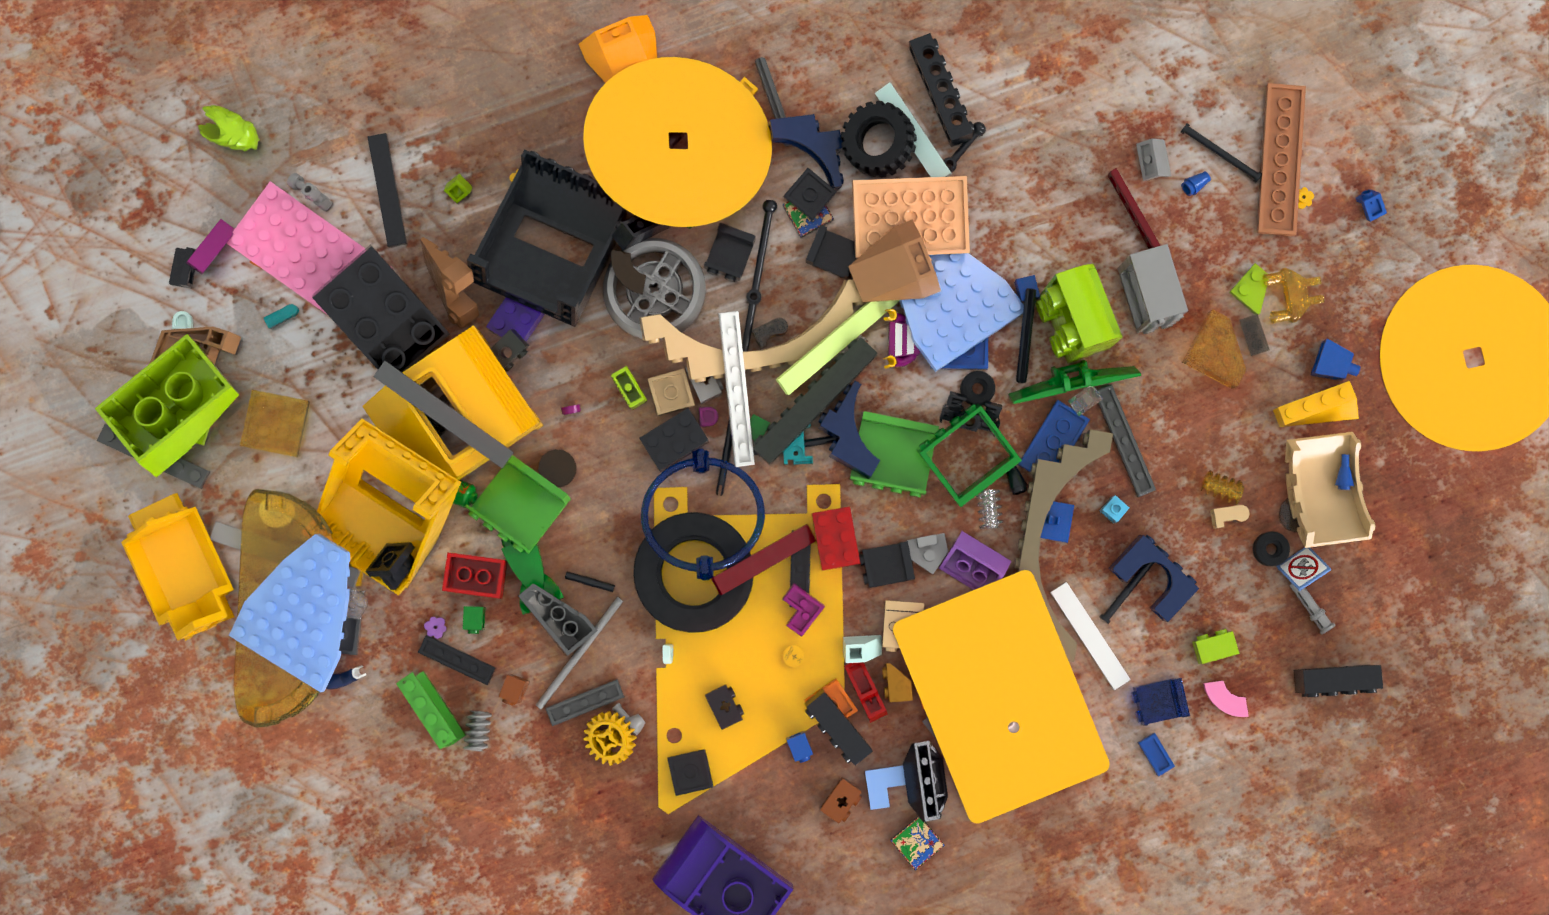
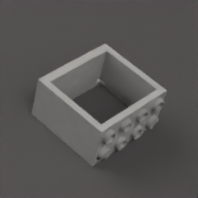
[1117,244,1188,334]

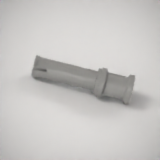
[1289,583,1335,635]

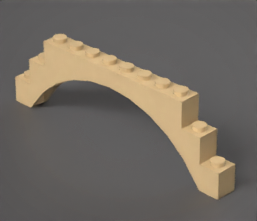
[639,279,865,382]

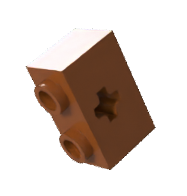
[498,674,530,706]
[820,777,862,824]

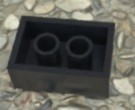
[639,408,709,472]

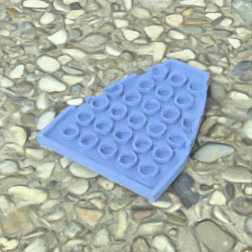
[899,253,1024,372]
[229,534,350,692]

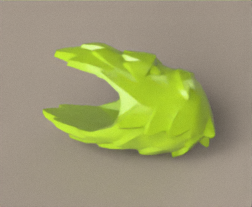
[198,105,260,152]

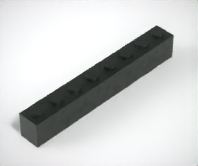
[753,337,878,465]

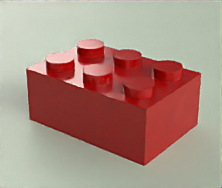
[811,506,860,571]
[442,552,508,599]

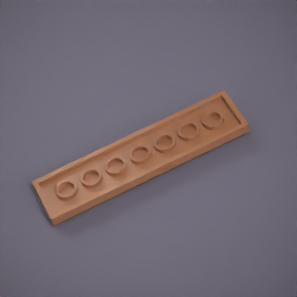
[1257,83,1306,236]

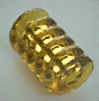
[1201,470,1244,505]

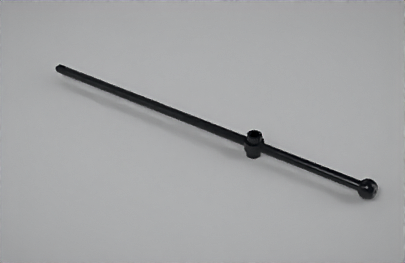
[716,200,777,496]

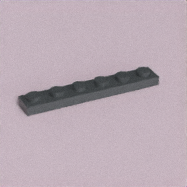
[97,424,210,489]

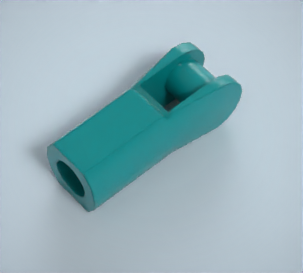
[263,304,299,329]

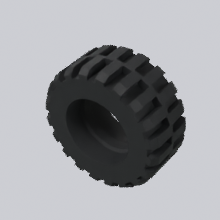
[841,101,917,178]

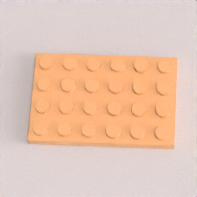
[852,176,970,258]

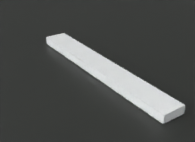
[718,311,755,467]

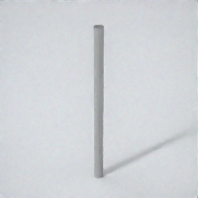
[536,597,623,710]

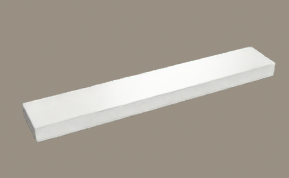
[1050,582,1131,690]

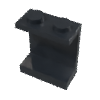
[704,223,756,282]
[806,225,856,280]
[859,541,915,588]

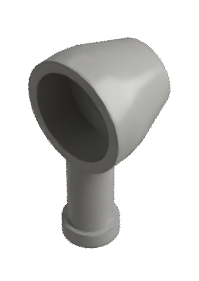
[612,703,645,736]

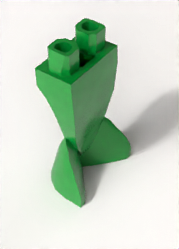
[501,539,564,615]

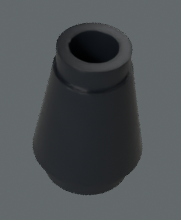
[1006,466,1028,495]

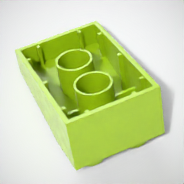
[95,334,239,477]

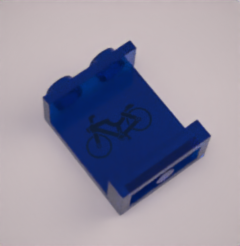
[1131,678,1190,726]

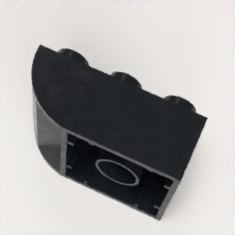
[312,244,450,372]

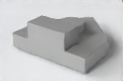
[906,533,948,575]

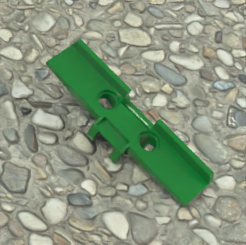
[1008,360,1141,404]

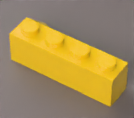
[1273,381,1359,427]

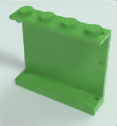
[850,411,939,498]
[465,455,571,554]
[396,671,466,749]

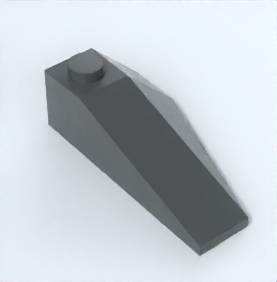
[518,584,598,656]

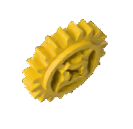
[583,711,637,766]

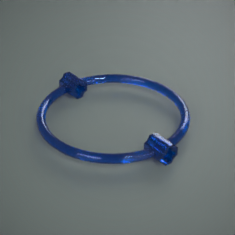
[641,449,765,580]

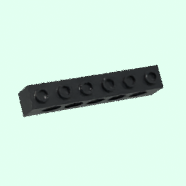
[909,33,975,147]

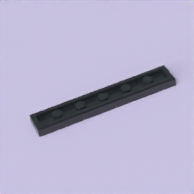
[367,133,407,248]

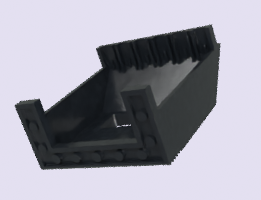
[467,149,628,327]

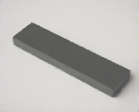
[545,679,625,726]

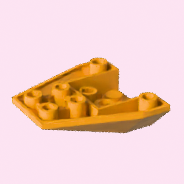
[578,15,657,83]

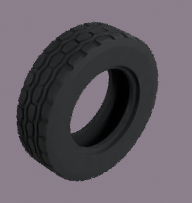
[633,512,754,633]

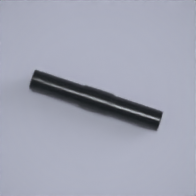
[565,571,615,592]

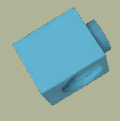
[1099,495,1130,524]

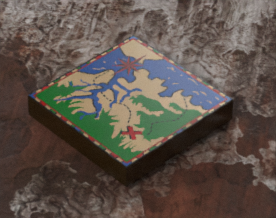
[782,202,834,238]
[890,816,945,871]

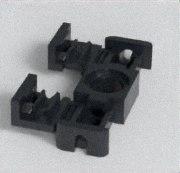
[939,391,1002,437]

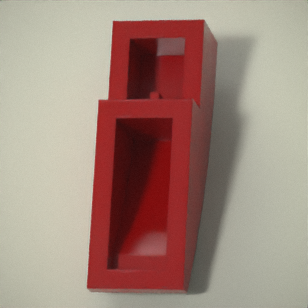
[844,662,888,723]

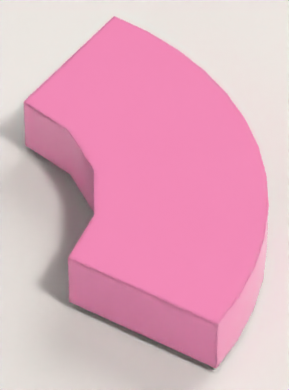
[1203,681,1248,717]

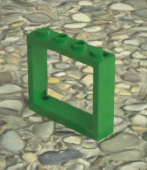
[917,404,1022,507]

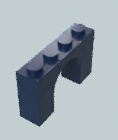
[1108,535,1199,622]

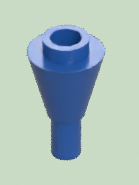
[1335,454,1354,490]

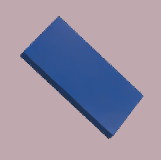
[1018,400,1090,472]

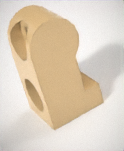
[1210,505,1250,529]

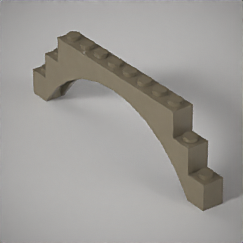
[1014,429,1113,662]

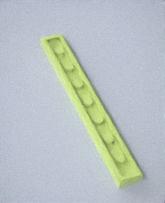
[776,300,899,395]

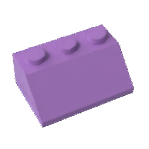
[939,531,1011,590]

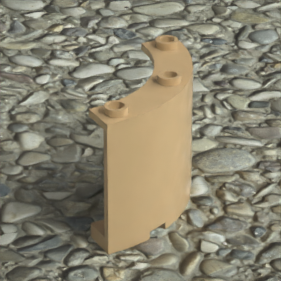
[1285,432,1375,548]

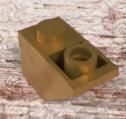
[882,663,913,702]

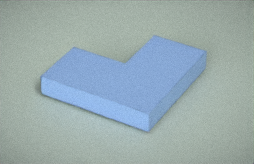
[865,765,906,810]

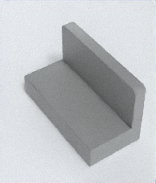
[1136,139,1171,181]

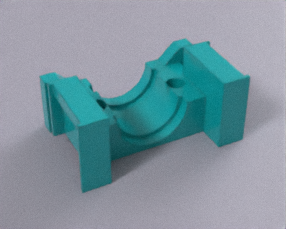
[783,424,813,466]

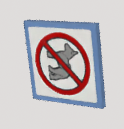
[1276,547,1331,591]

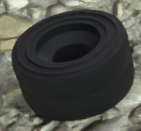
[960,371,995,406]
[1253,531,1290,566]

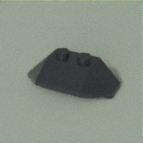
[903,741,948,822]

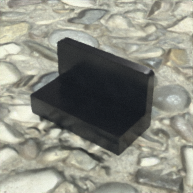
[169,247,196,289]

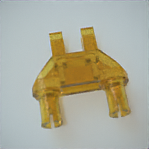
[1263,268,1325,324]

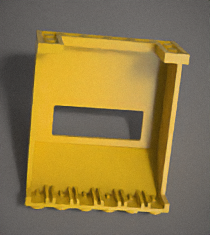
[362,325,544,480]
[302,418,461,596]

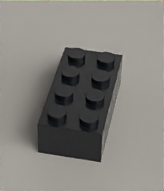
[1293,665,1383,697]

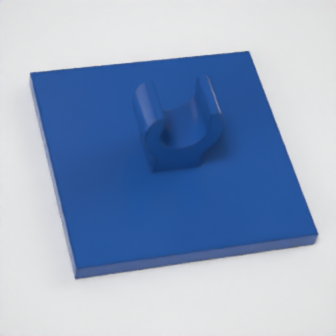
[1040,502,1074,543]

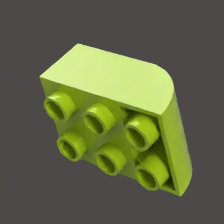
[1035,264,1123,364]

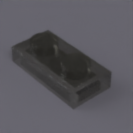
[1239,314,1270,356]

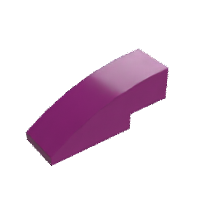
[186,219,234,274]

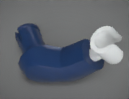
[326,665,366,690]

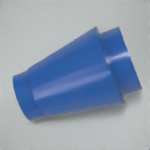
[1181,171,1211,196]

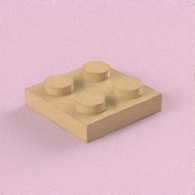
[648,368,695,416]

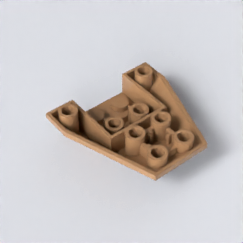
[848,219,941,302]

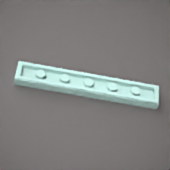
[875,82,952,177]

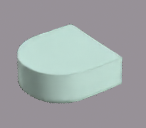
[172,311,193,329]
[663,644,673,664]

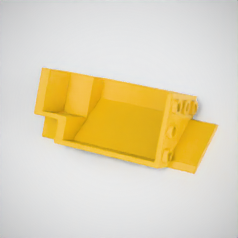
[121,493,234,641]

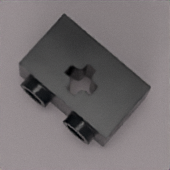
[705,684,744,730]

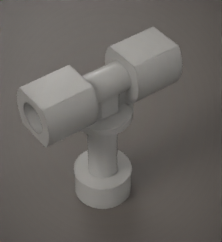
[287,173,333,211]

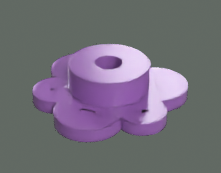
[424,617,447,639]

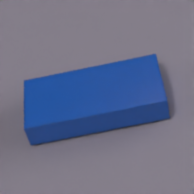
[1137,733,1175,776]

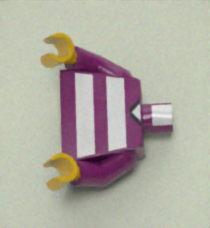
[883,309,920,369]

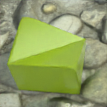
[443,174,472,203]

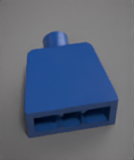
[1310,339,1361,381]

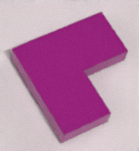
[782,583,825,637]

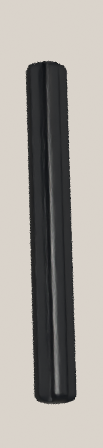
[1016,288,1036,383]

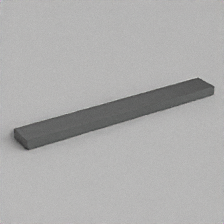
[373,361,514,469]

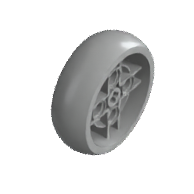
[603,238,706,340]

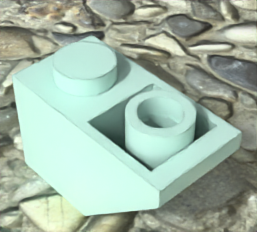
[843,635,882,663]

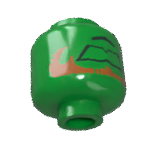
[453,480,478,508]

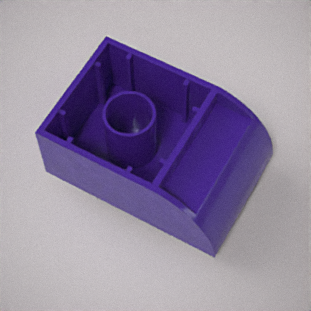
[652,815,793,915]

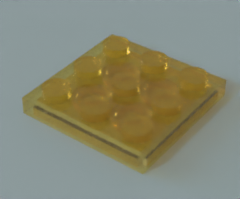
[240,390,310,457]

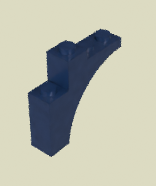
[768,114,844,191]
[818,381,880,479]

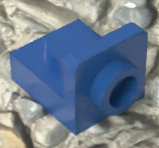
[1356,189,1387,222]

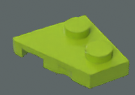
[1229,263,1270,316]

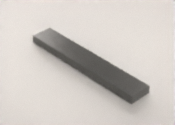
[1093,384,1156,498]

